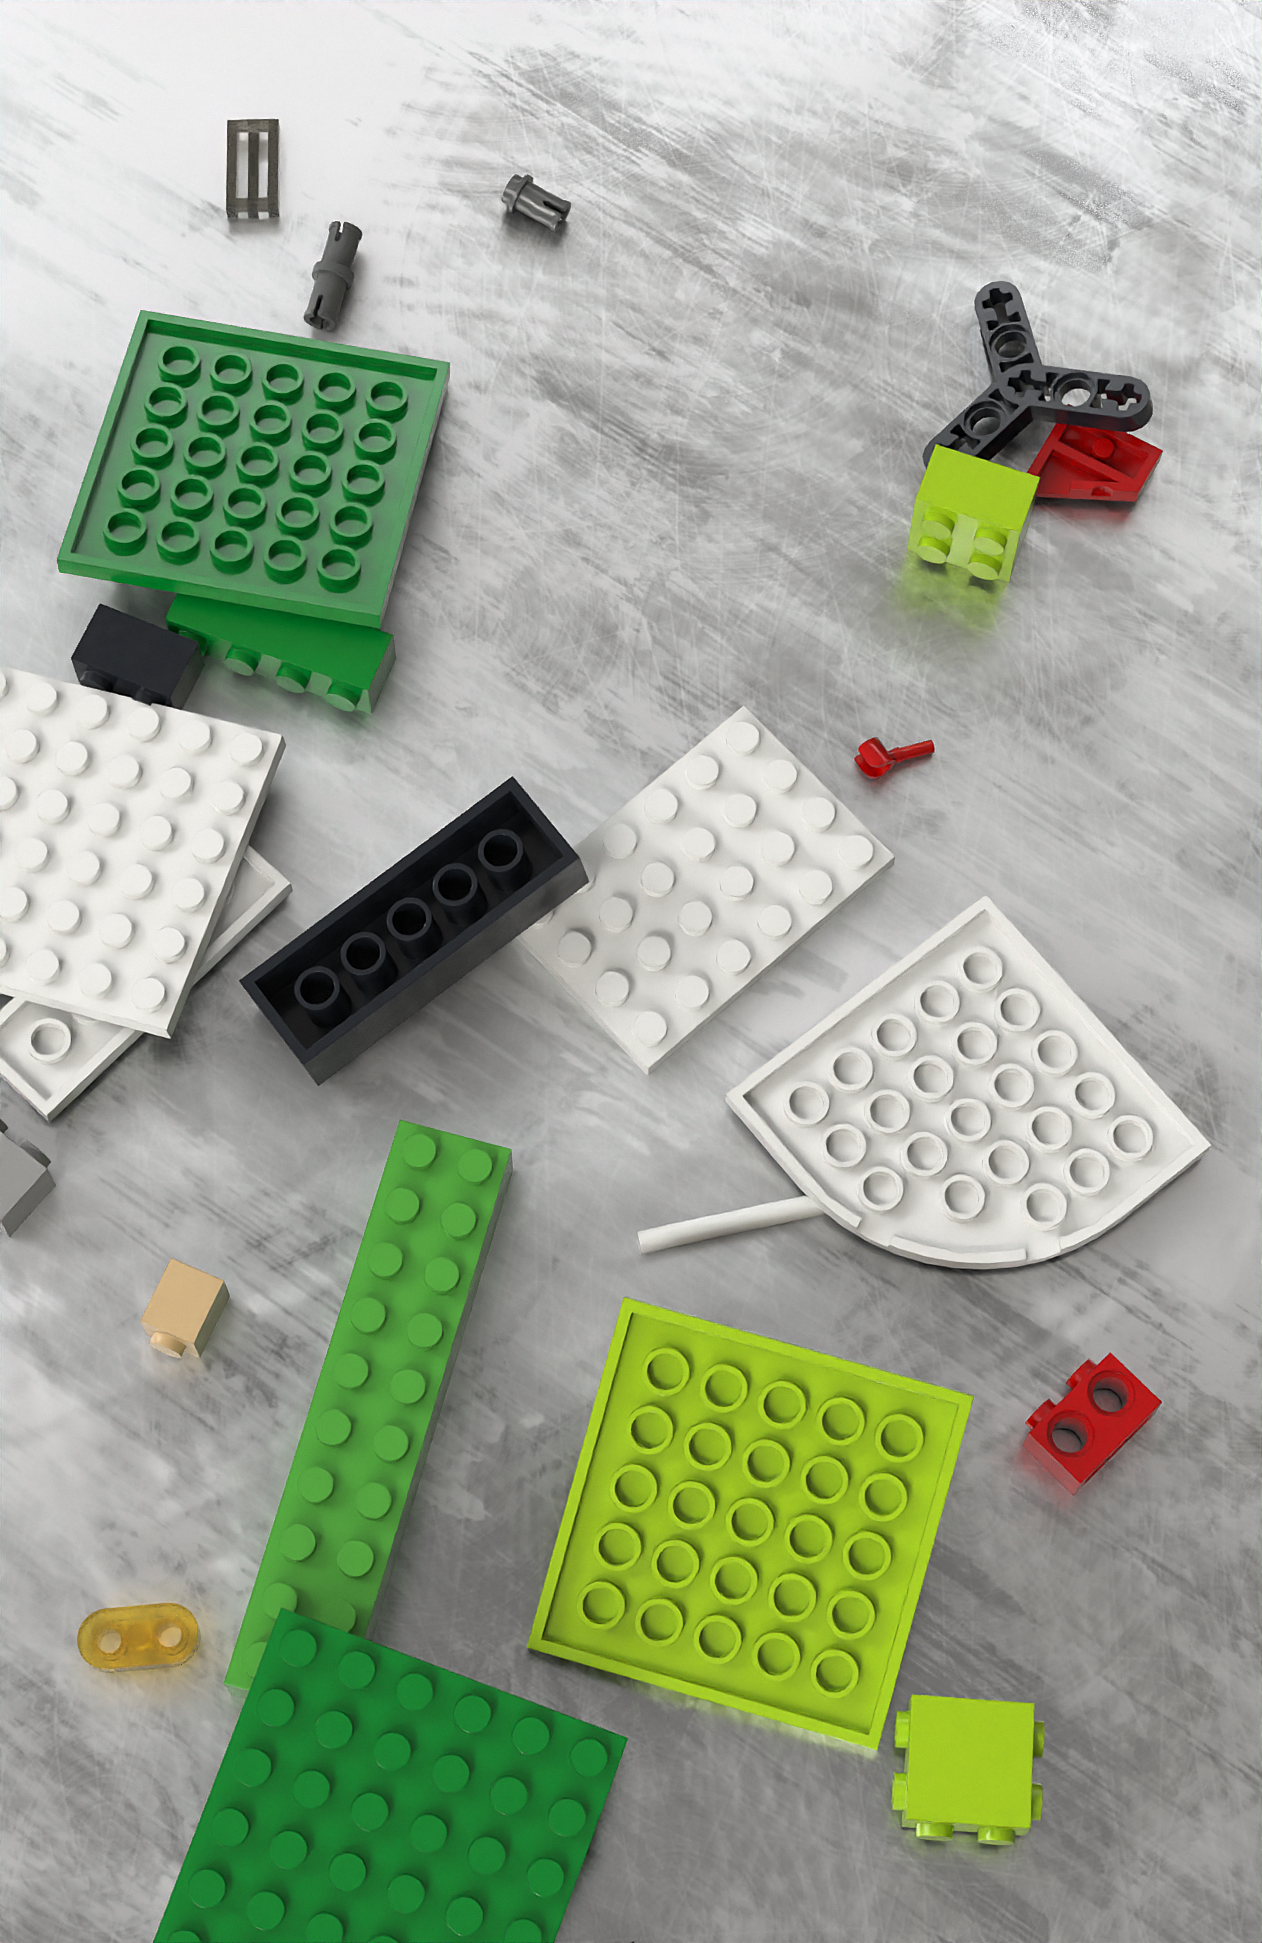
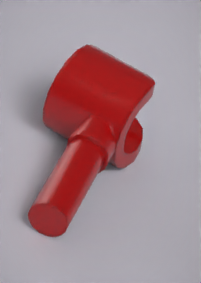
[854,737,935,780]

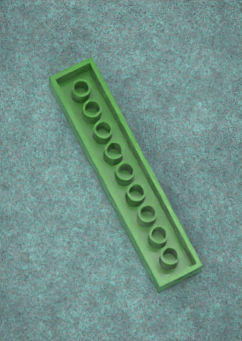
[223,1120,513,1699]

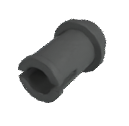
[501,174,572,233]

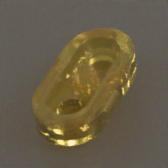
[77,1603,201,1673]

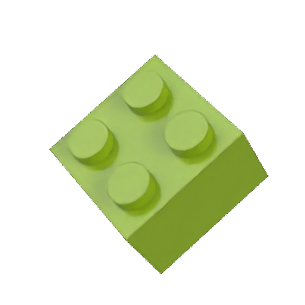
[907,444,1040,582]

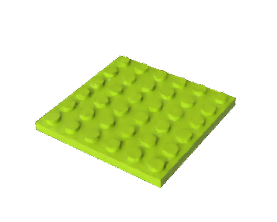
[527,1296,974,1750]

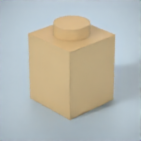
[140,1258,230,1358]

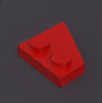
[1027,404,1163,502]

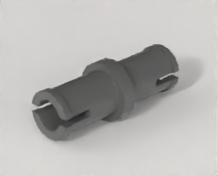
[303,221,363,330]

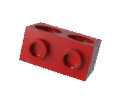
[1022,1352,1162,1496]

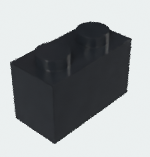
[71,603,205,710]

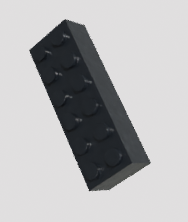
[239,776,590,1086]

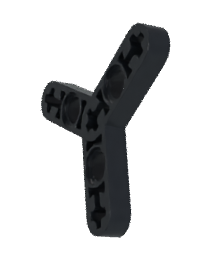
[922,281,1153,469]

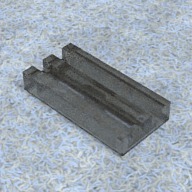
[226,119,280,219]

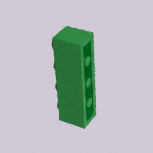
[165,593,396,714]

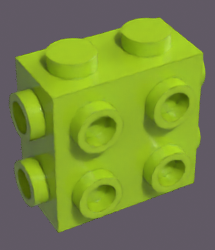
[891,1694,1045,1845]

